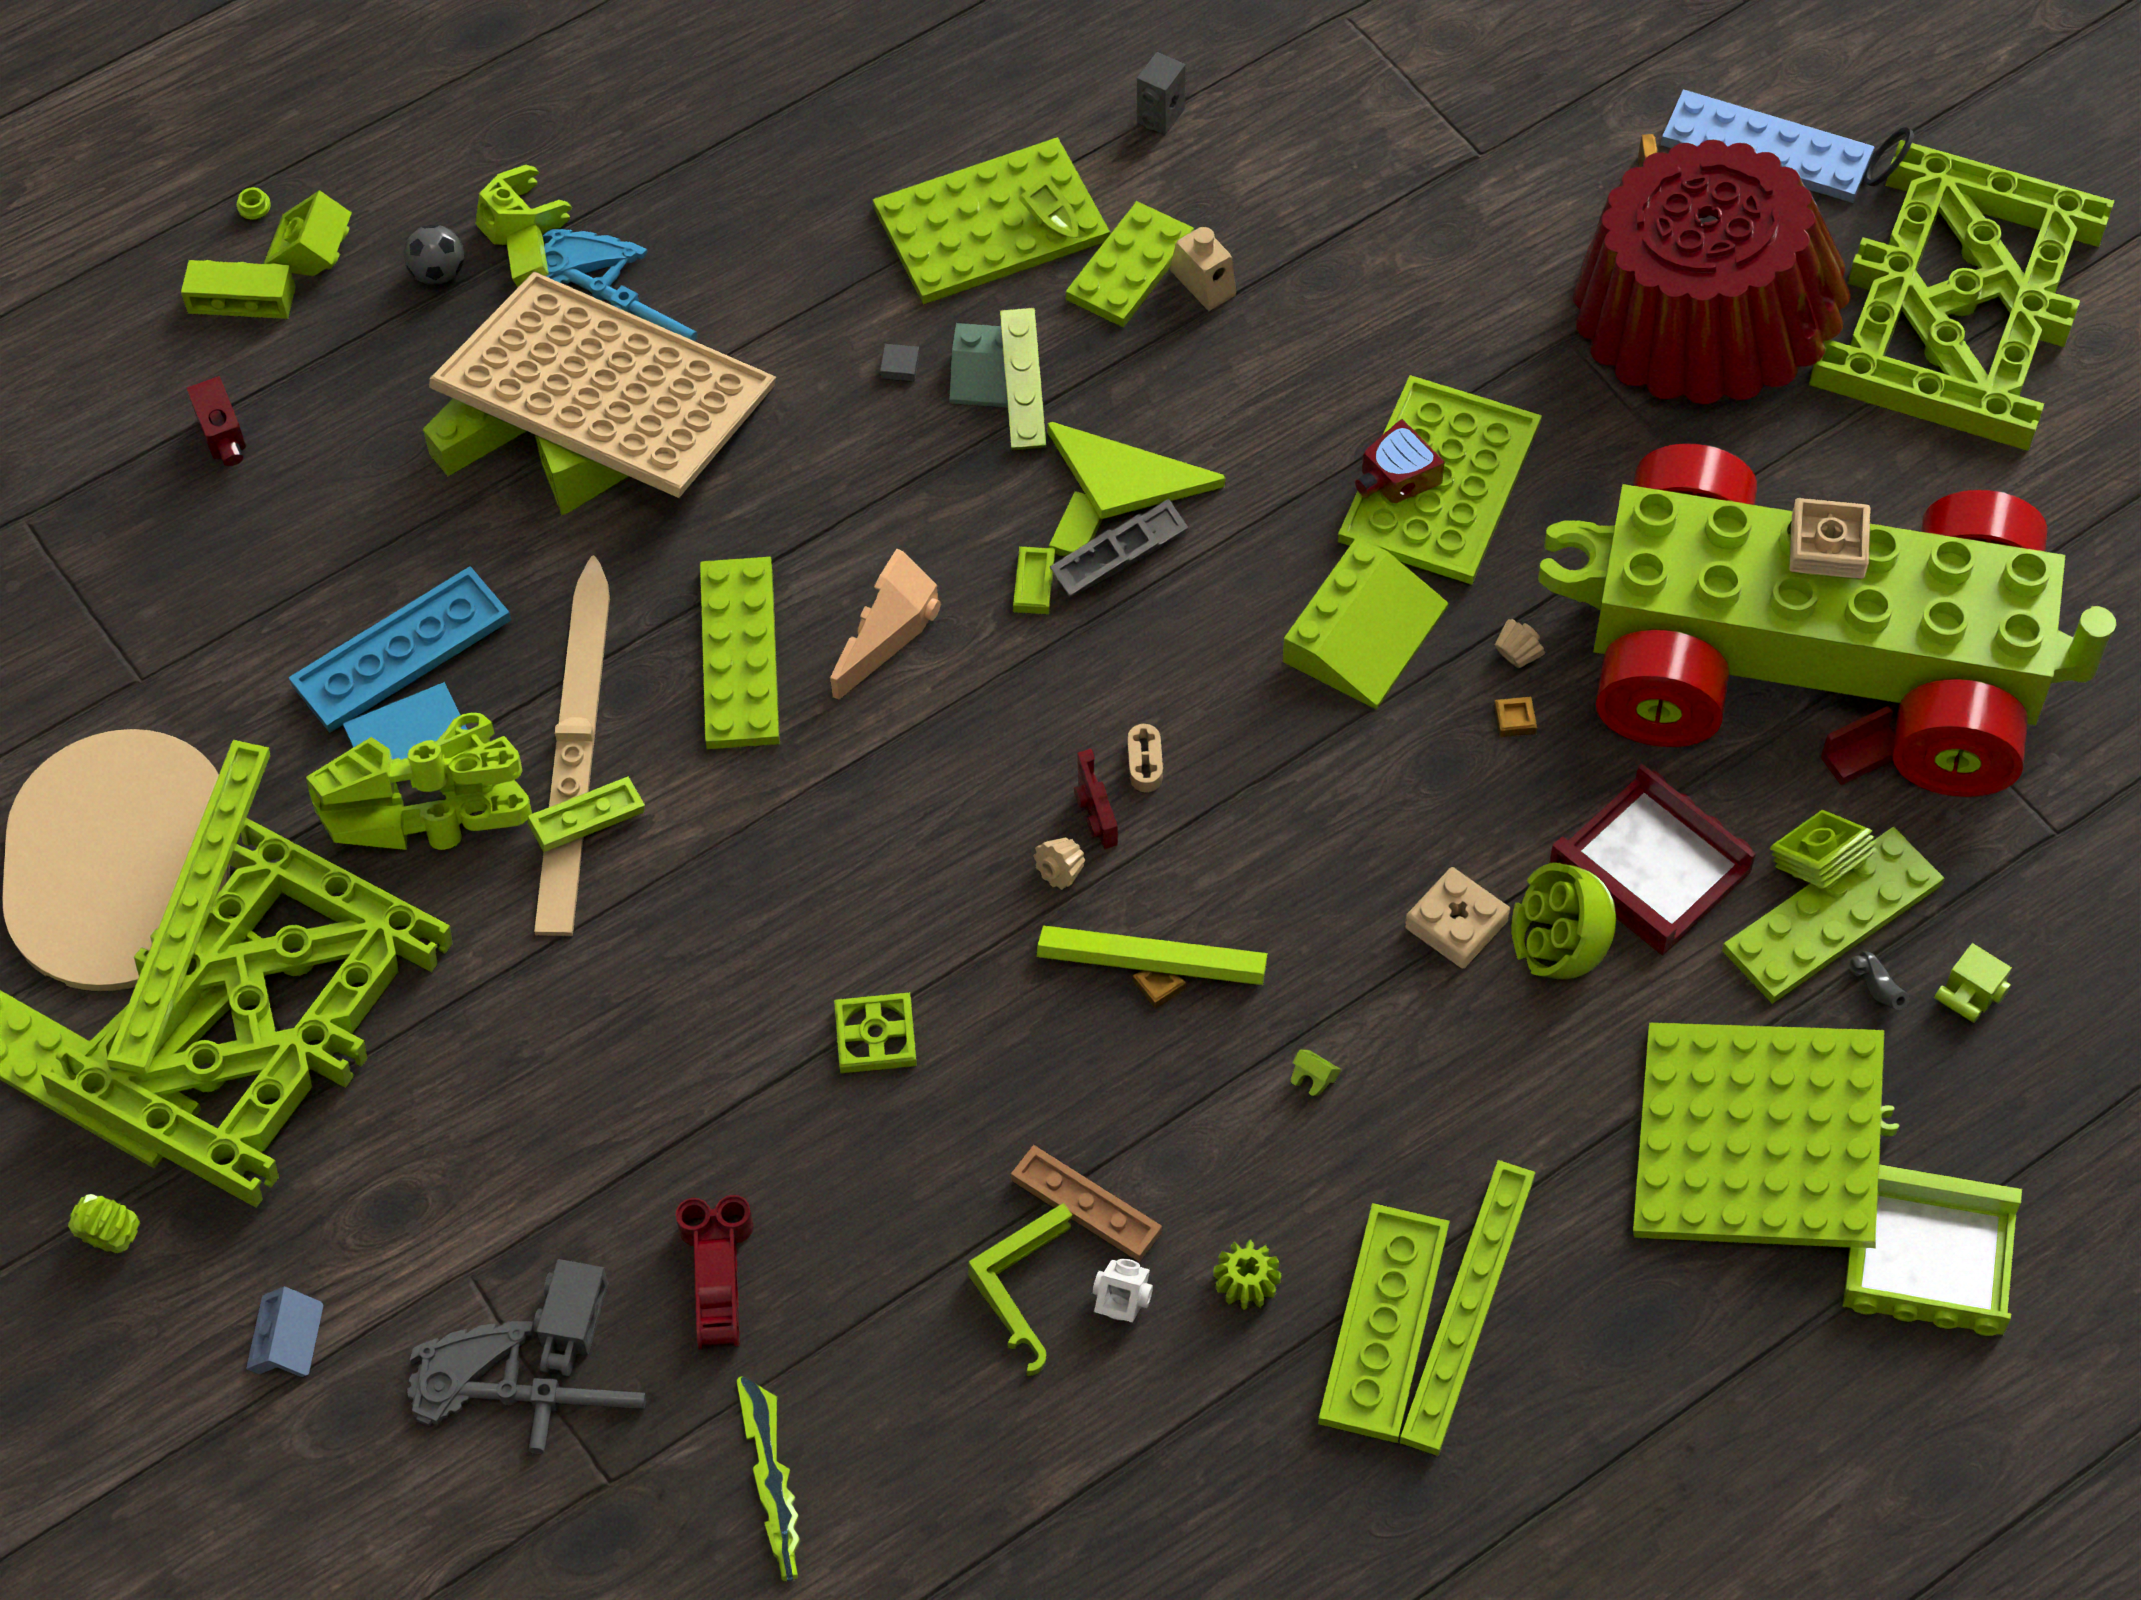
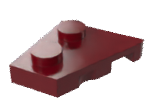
[1074,749,1118,849]

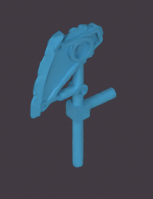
[543,229,698,341]

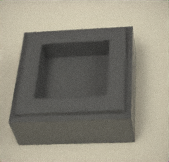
[880,344,920,381]

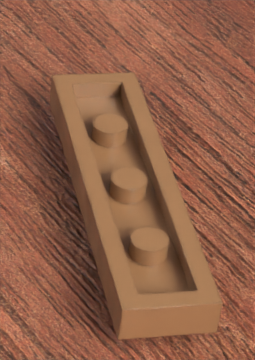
[1011,1145,1162,1262]

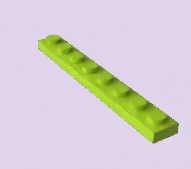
[1400,1160,1535,1456]

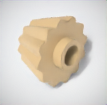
[1495,619,1545,668]
[1033,837,1085,890]

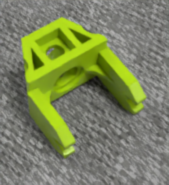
[475,165,572,245]

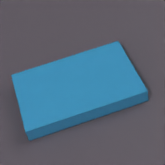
[343,682,468,760]

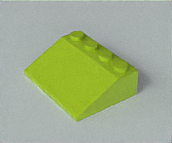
[1283,536,1449,710]

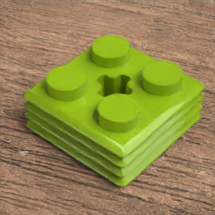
[1770,810,1877,889]

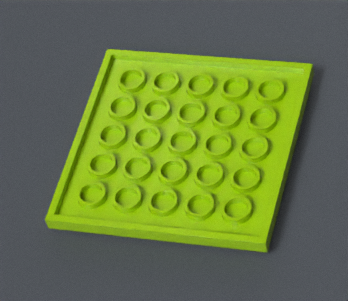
[1633,1023,1885,1249]

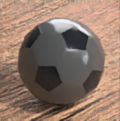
[403,225,464,285]

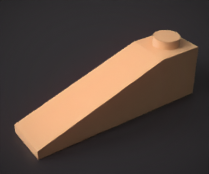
[830,549,941,699]

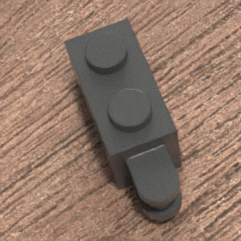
[533,1259,609,1376]

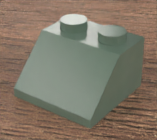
[949,323,1008,408]

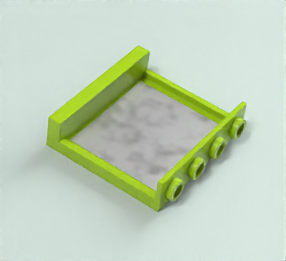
[1843,1165,2022,1336]

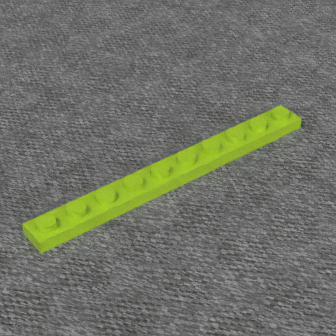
[107,740,270,1075]

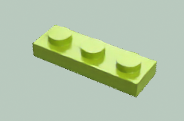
[527,776,645,852]

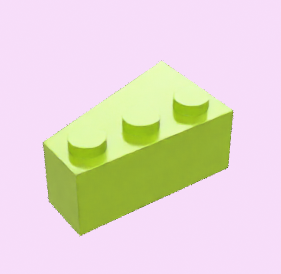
[423,398,526,476]

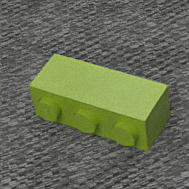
[181,260,296,319]

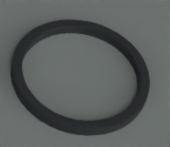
[1864,127,1914,187]

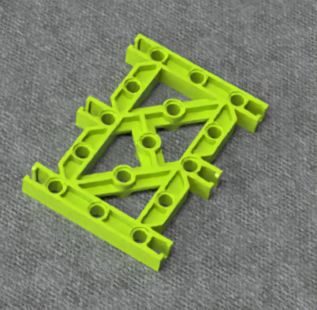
[1809,140,2114,451]
[41,818,452,1208]

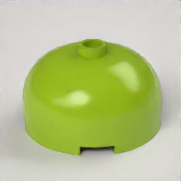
[1511,863,1616,980]

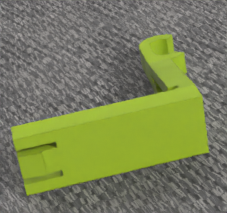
[968,1203,1073,1376]

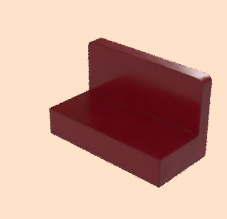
[1821,706,1896,785]

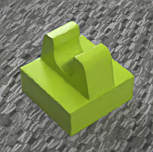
[1291,1049,1342,1096]

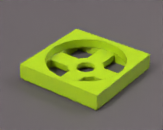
[834,992,917,1073]

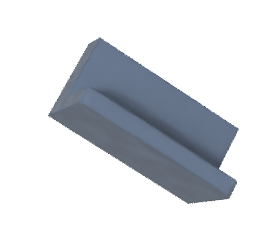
[246,1286,323,1377]

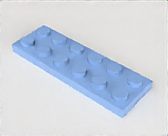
[1661,89,1874,203]

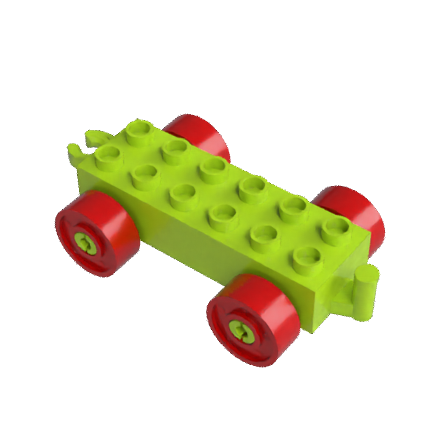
[1538,444,2116,797]

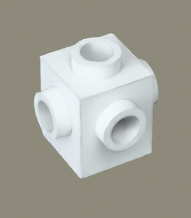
[1093,1259,1153,1322]

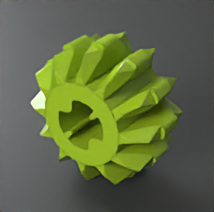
[68,1194,140,1253]
[1213,1239,1281,1310]

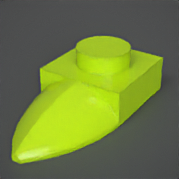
[1019,176,1078,238]

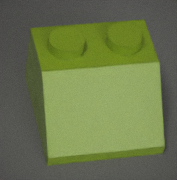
[264,190,352,276]

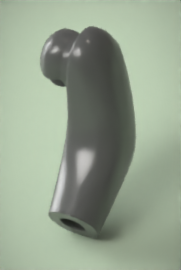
[1850,951,1909,1010]

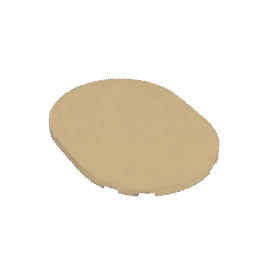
[2,729,230,991]

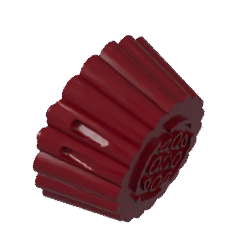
[1573,139,1850,404]

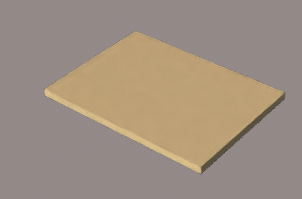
[429,272,776,498]

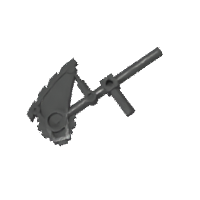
[407,1321,646,1454]

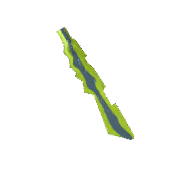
[737,1377,800,1581]

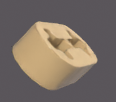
[1128,724,1163,792]

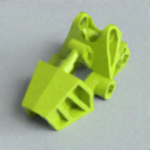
[306,713,532,850]

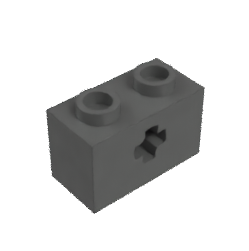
[1137,52,1186,135]

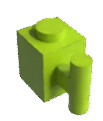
[1934,943,2012,1023]

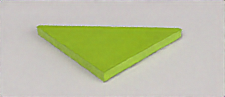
[1047,422,1225,519]

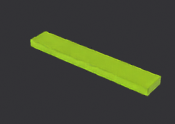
[1037,926,1268,985]

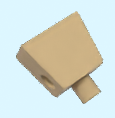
[1170,227,1236,311]

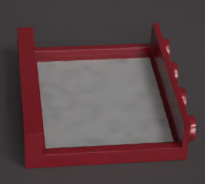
[1549,763,1756,956]

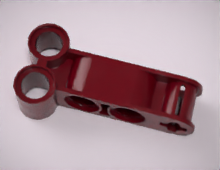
[675,1195,754,1350]

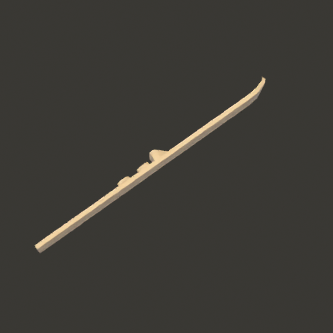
[534,555,610,936]

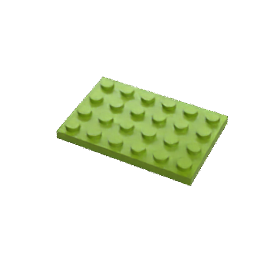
[873,137,1110,304]
[1338,375,1542,584]

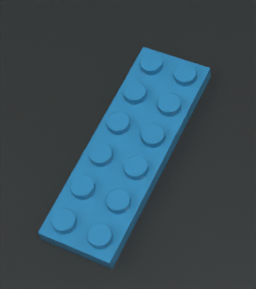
[288,566,511,733]

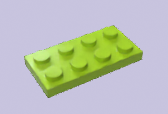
[1066,201,1194,328]

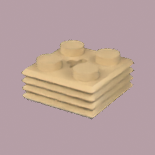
[1789,498,1870,579]
[1405,867,1510,968]

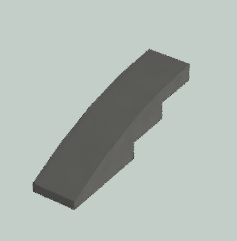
[1050,499,1188,597]

